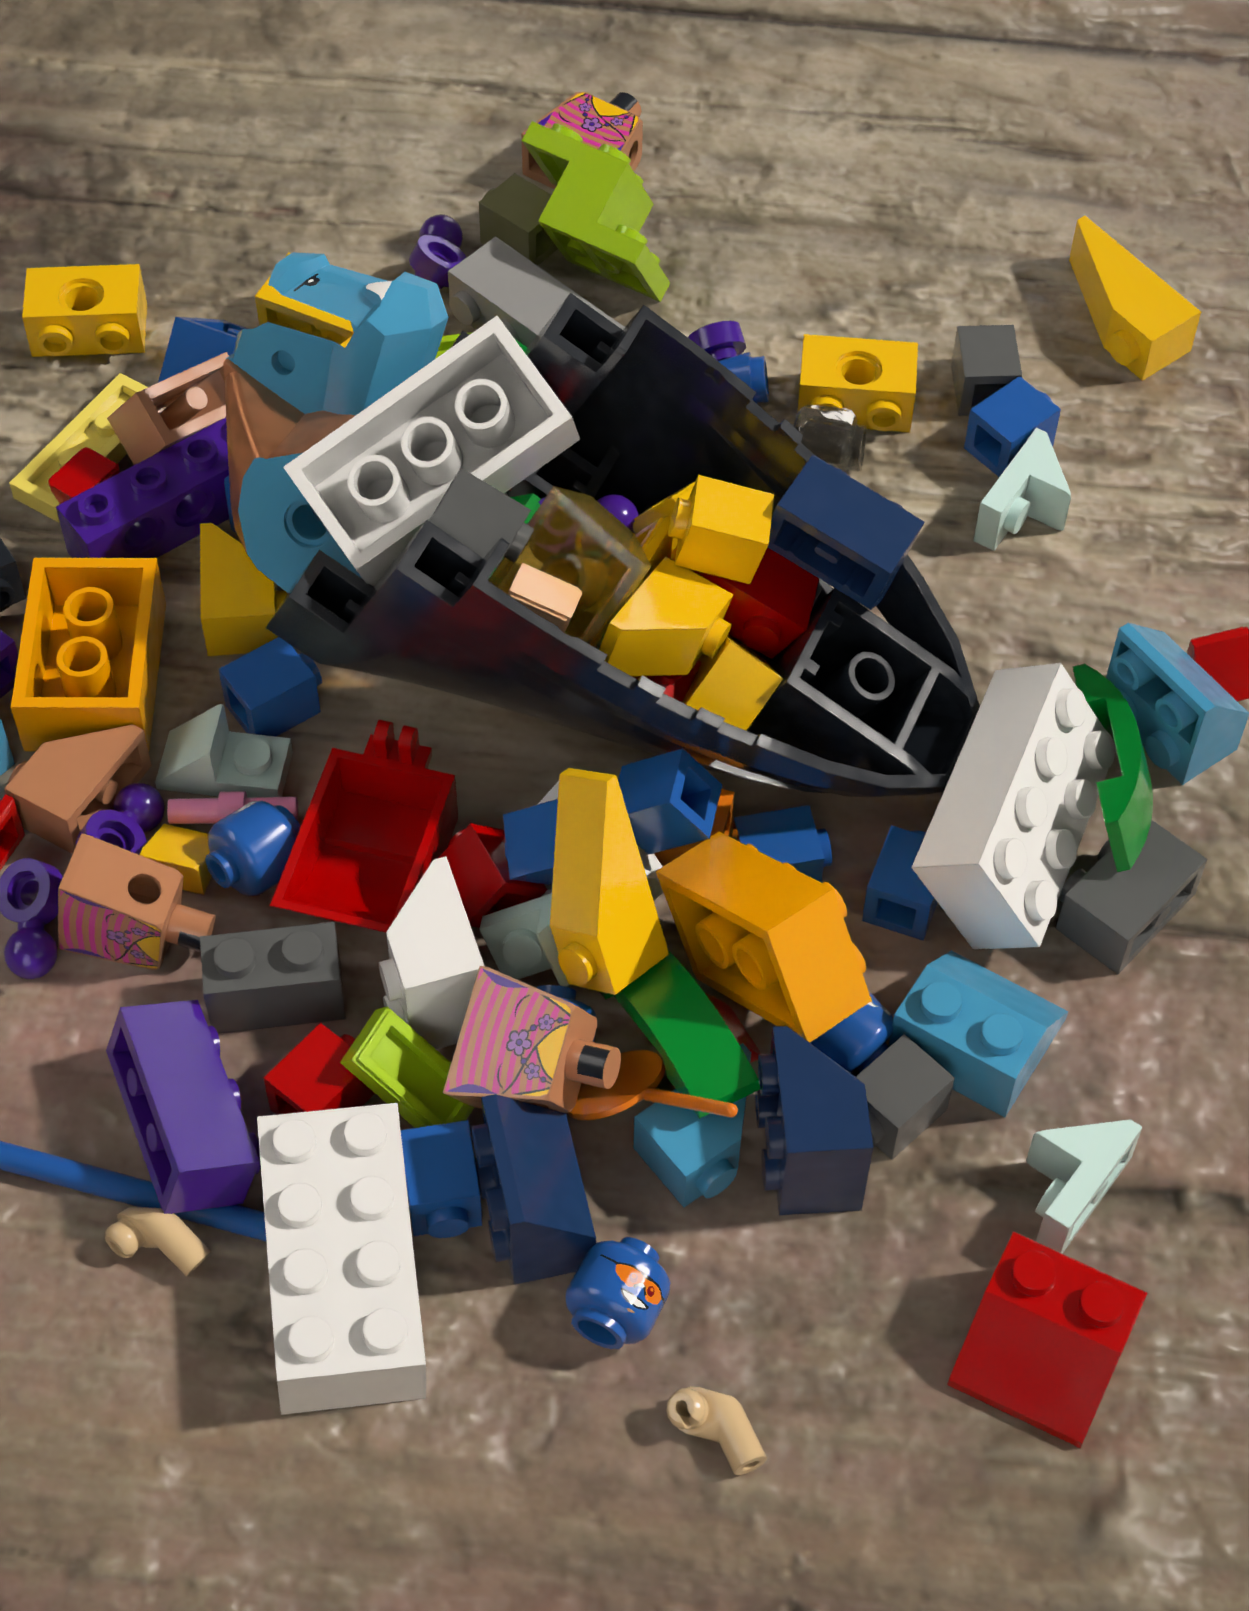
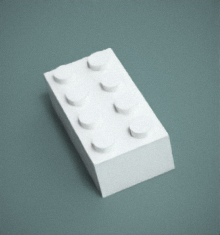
[283,316,580,586]
[911,663,1116,949]
[257,1103,426,1415]

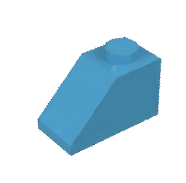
[633,1043,751,1207]

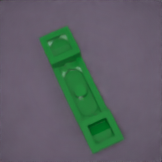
[1072,663,1153,873]
[599,950,761,1119]

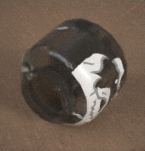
[791,405,867,476]

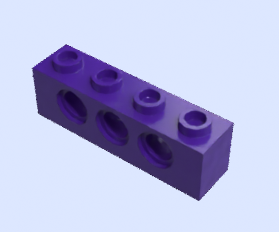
[56,417,229,558]

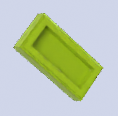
[340,1006,474,1128]

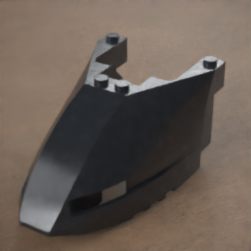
[266,293,980,797]

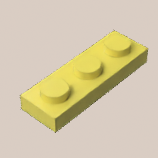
[9,373,148,523]

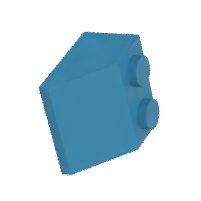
[888,950,1068,1118]

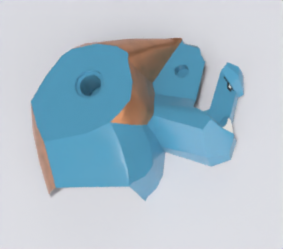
[223,252,449,593]

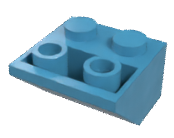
[1106,623,1249,785]

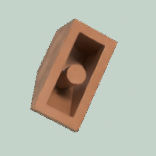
[107,352,229,465]
[4,724,152,854]

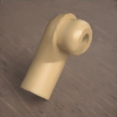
[105,1207,212,1277]
[666,1386,767,1475]

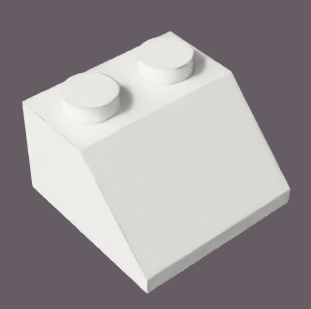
[379,856,485,1049]

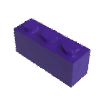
[106,1000,261,1214]

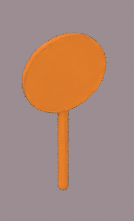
[567,1050,738,1120]

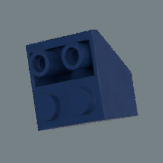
[768,455,925,610]
[755,1026,873,1215]
[471,1094,596,1285]

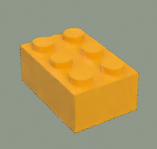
[11,558,166,751]
[655,831,872,1043]

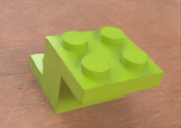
[522,121,670,302]

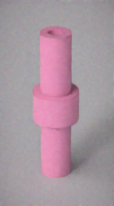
[167,791,298,824]

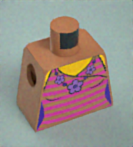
[521,92,643,189]
[58,833,216,970]
[443,966,621,1113]

